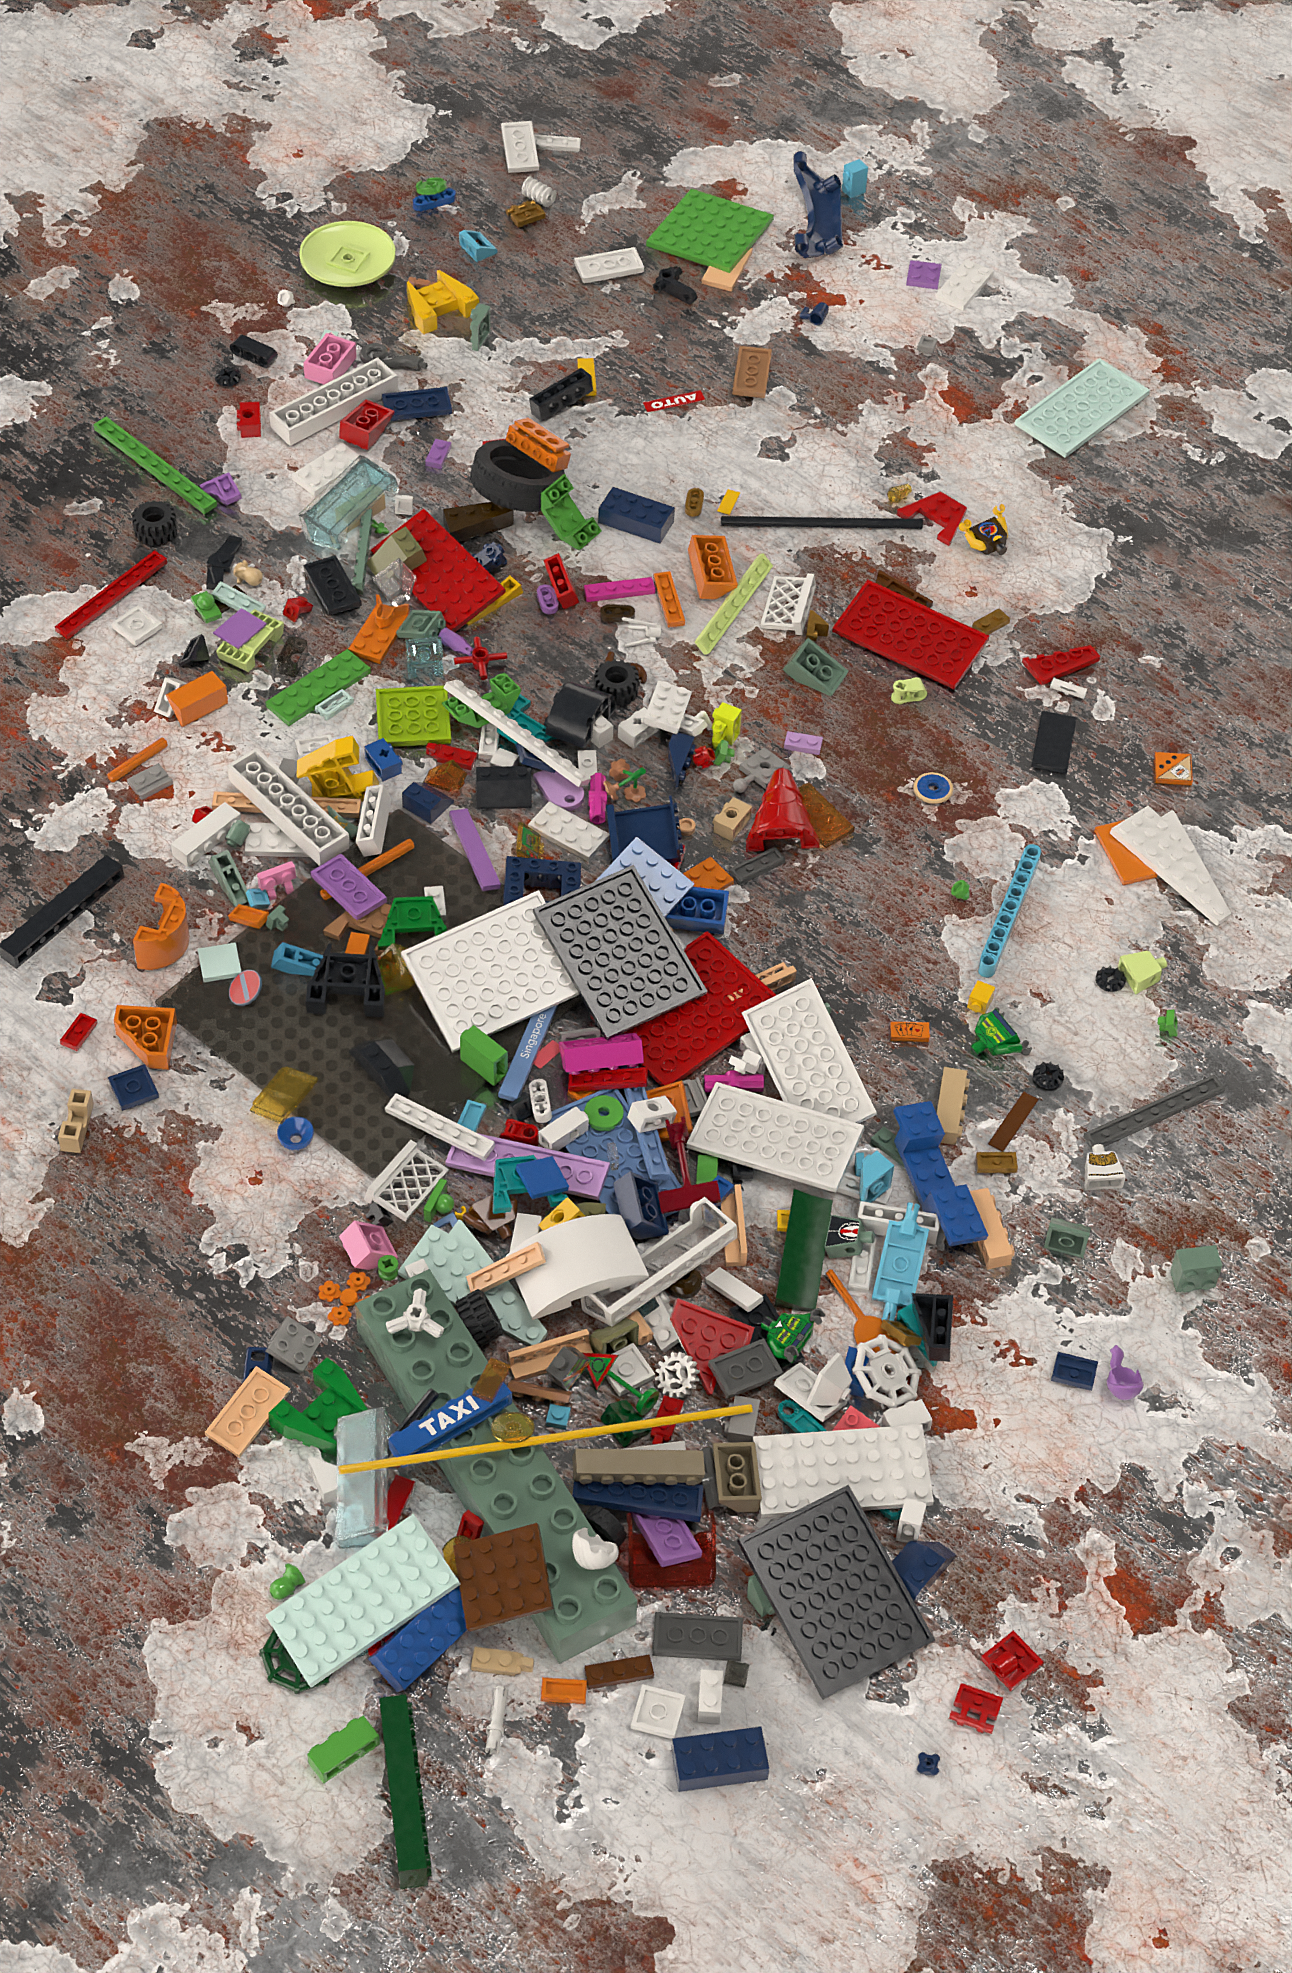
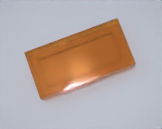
[472,1357,511,1403]

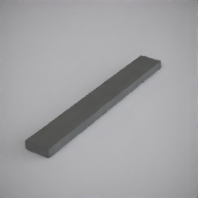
[1083,1075,1225,1148]

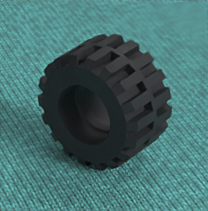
[132,500,177,546]
[594,659,639,707]
[456,1289,503,1347]

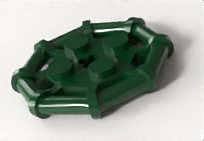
[259,1628,332,1694]

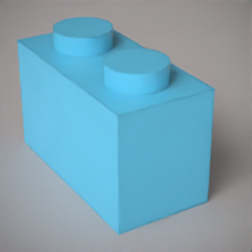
[842,159,868,198]

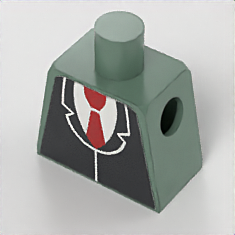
[825,1215,875,1259]

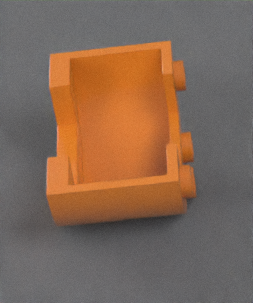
[133,883,190,970]

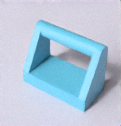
[459,230,498,262]

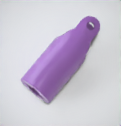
[438,628,474,656]

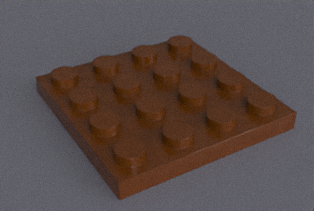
[453,1523,554,1632]

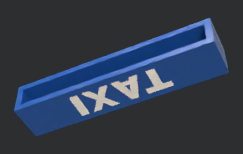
[388,1374,512,1468]

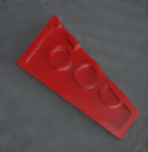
[1022,645,1101,686]

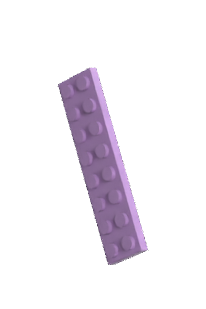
[445,1134,610,1201]

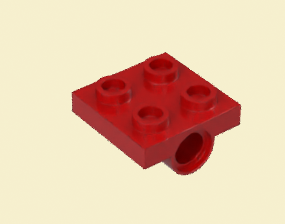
[980,1630,1044,1691]

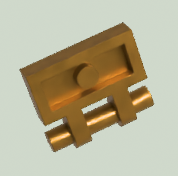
[505,200,546,227]

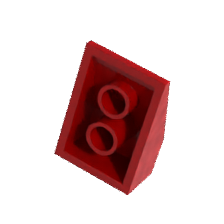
[339,399,394,450]

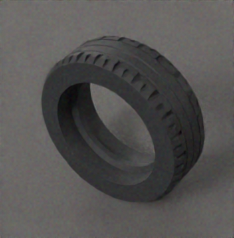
[470,440,565,512]

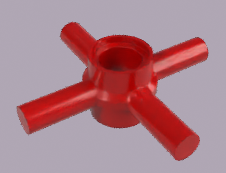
[454,637,507,680]

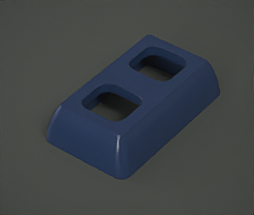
[242,1347,273,1384]

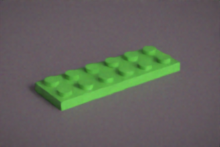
[265,649,371,726]

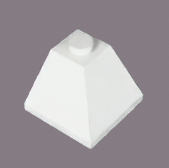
[806,1352,852,1406]

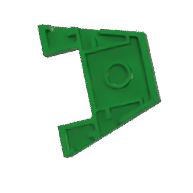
[378,896,447,950]

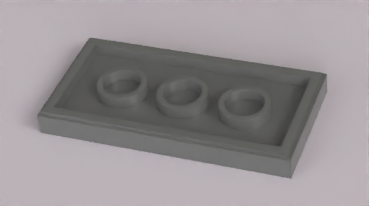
[652,1612,743,1662]

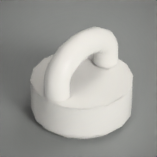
[278,290,295,307]

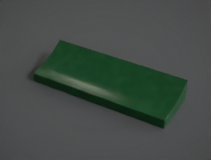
[775,1189,833,1312]

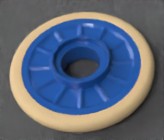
[913,772,953,804]

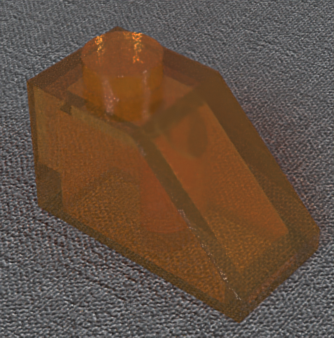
[423,760,468,792]

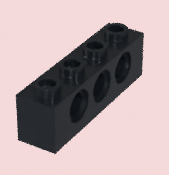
[529,368,593,421]

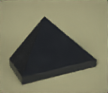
[178,634,210,667]

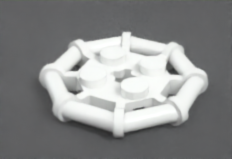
[852,1334,922,1409]

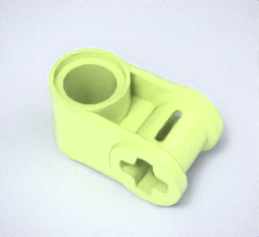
[891,677,927,704]

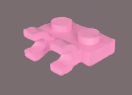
[257,861,296,901]

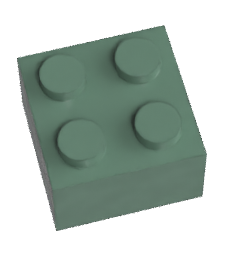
[1170,1245,1222,1292]

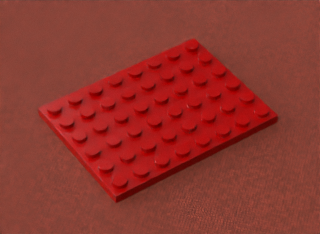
[591,931,776,1087]

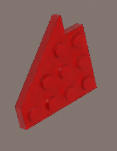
[670,1298,754,1396]

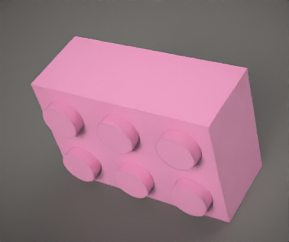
[303,333,357,385]

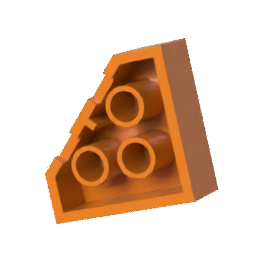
[114,1005,177,1070]

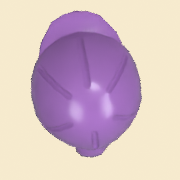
[1107,1345,1144,1400]

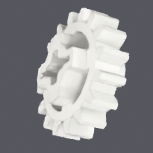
[655,1352,700,1398]

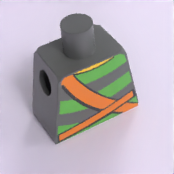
[546,1346,591,1391]

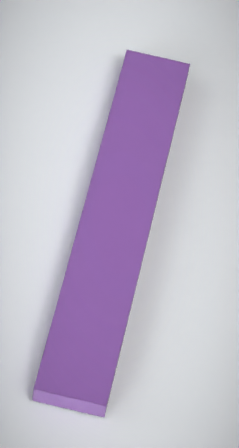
[449,808,501,891]

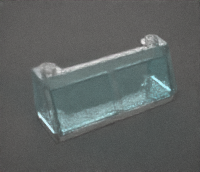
[298,455,399,551]
[332,1407,392,1549]

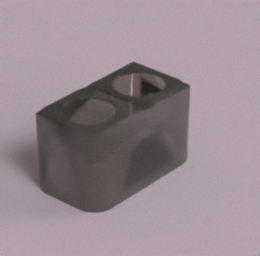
[276,636,308,678]

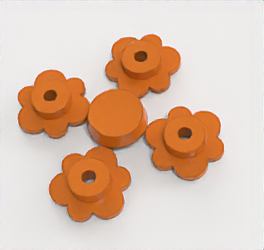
[318,1272,371,1326]

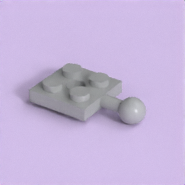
[733,747,791,793]

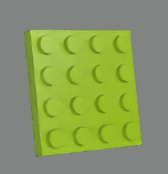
[376,685,451,747]

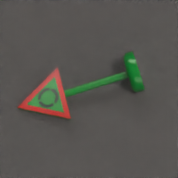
[582,1352,660,1415]

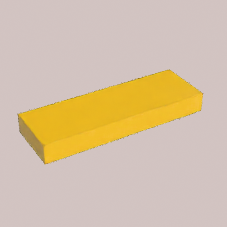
[577,358,597,396]

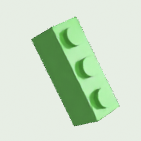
[307,1715,380,1783]

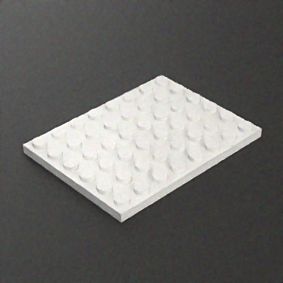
[401,890,579,1053]

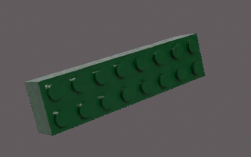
[379,1694,432,1889]

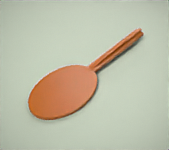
[826,1269,899,1354]

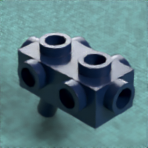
[472,542,507,573]

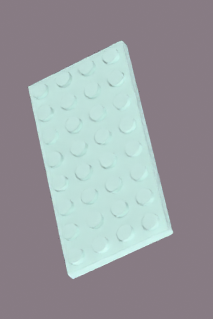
[1015,358,1150,458]
[265,1514,461,1688]

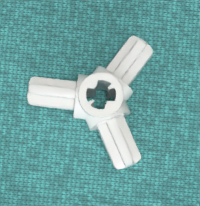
[386,1289,444,1338]

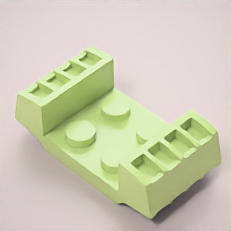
[216,609,284,672]

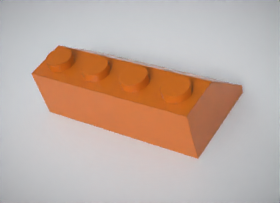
[688,535,738,599]

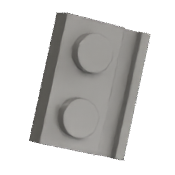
[127,763,173,800]
[683,1077,708,1117]

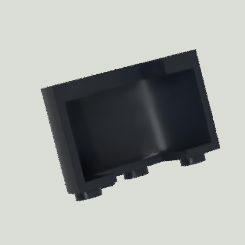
[544,681,616,748]

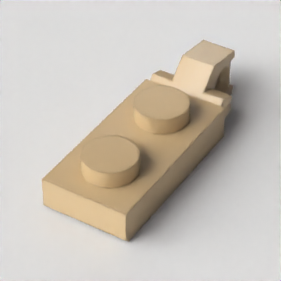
[471,1646,534,1676]

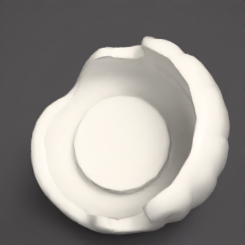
[572,1528,618,1570]

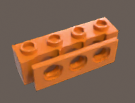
[505,417,571,472]

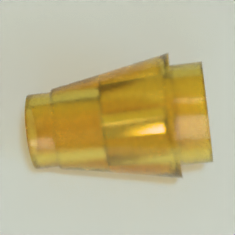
[887,484,912,503]

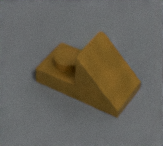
[806,610,829,641]

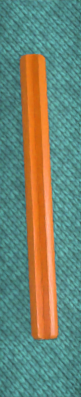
[320,839,414,900]

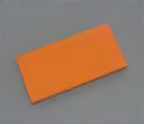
[1094,820,1157,885]

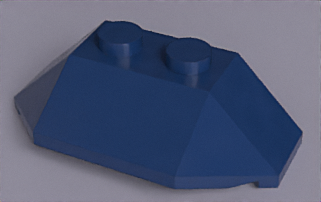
[892,1540,957,1604]

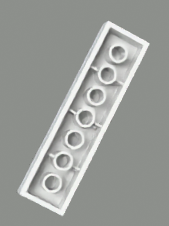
[269,358,398,446]
[227,748,350,866]

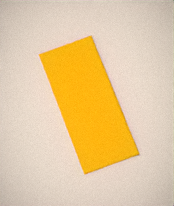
[717,489,740,515]

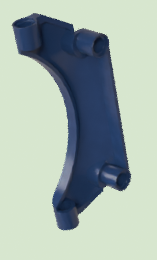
[793,151,843,259]

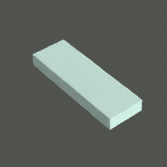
[211,581,266,613]

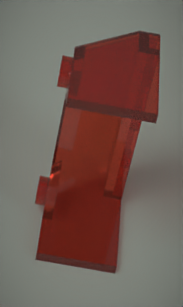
[626,1511,716,1588]

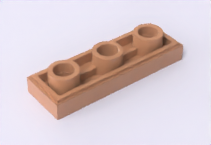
[507,1380,573,1406]

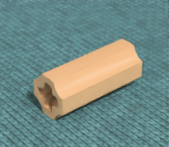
[626,1310,654,1345]

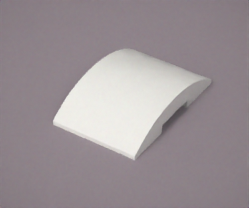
[506,1214,649,1320]

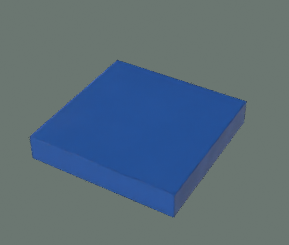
[515,1156,569,1199]

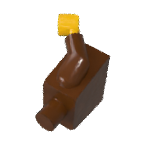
[454,1194,518,1240]

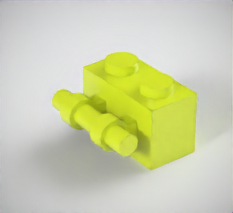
[711,702,742,749]

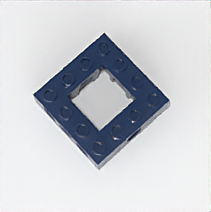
[503,856,581,906]

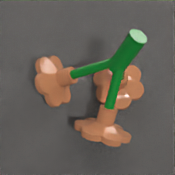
[603,758,646,803]

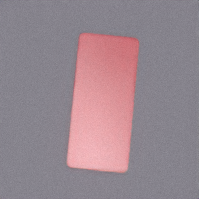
[534,1040,560,1069]

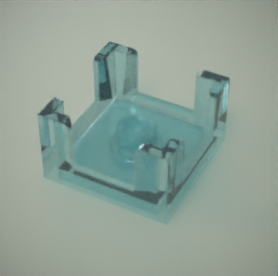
[405,637,444,680]

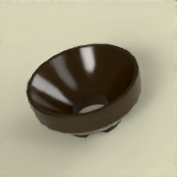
[666,1268,702,1299]

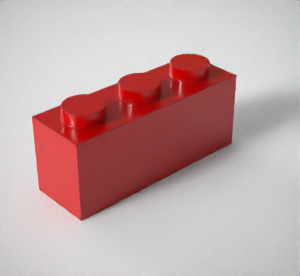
[543,553,580,610]

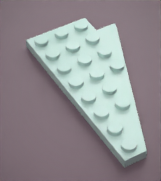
[398,1219,548,1346]

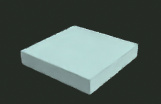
[198,943,241,982]

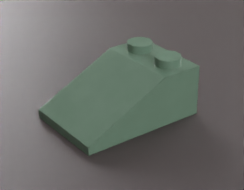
[782,638,849,696]

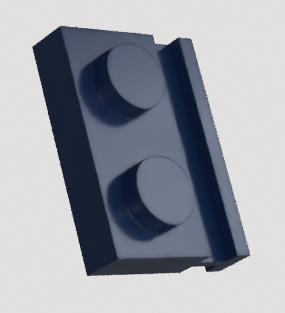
[1051,1352,1099,1391]

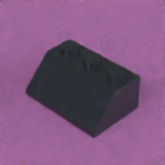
[476,766,532,809]

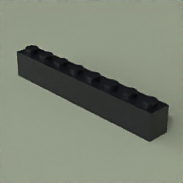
[0,855,124,969]

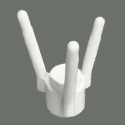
[622,617,661,647]

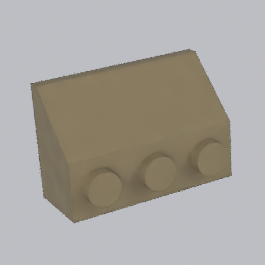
[712,1442,762,1512]

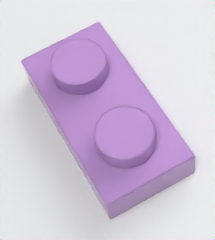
[784,731,823,755]

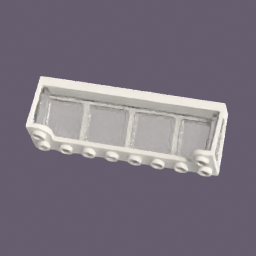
[581,1197,738,1327]

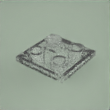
[372,558,416,606]

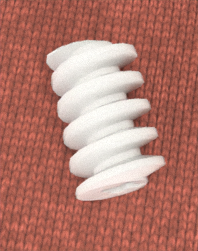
[522,176,556,207]

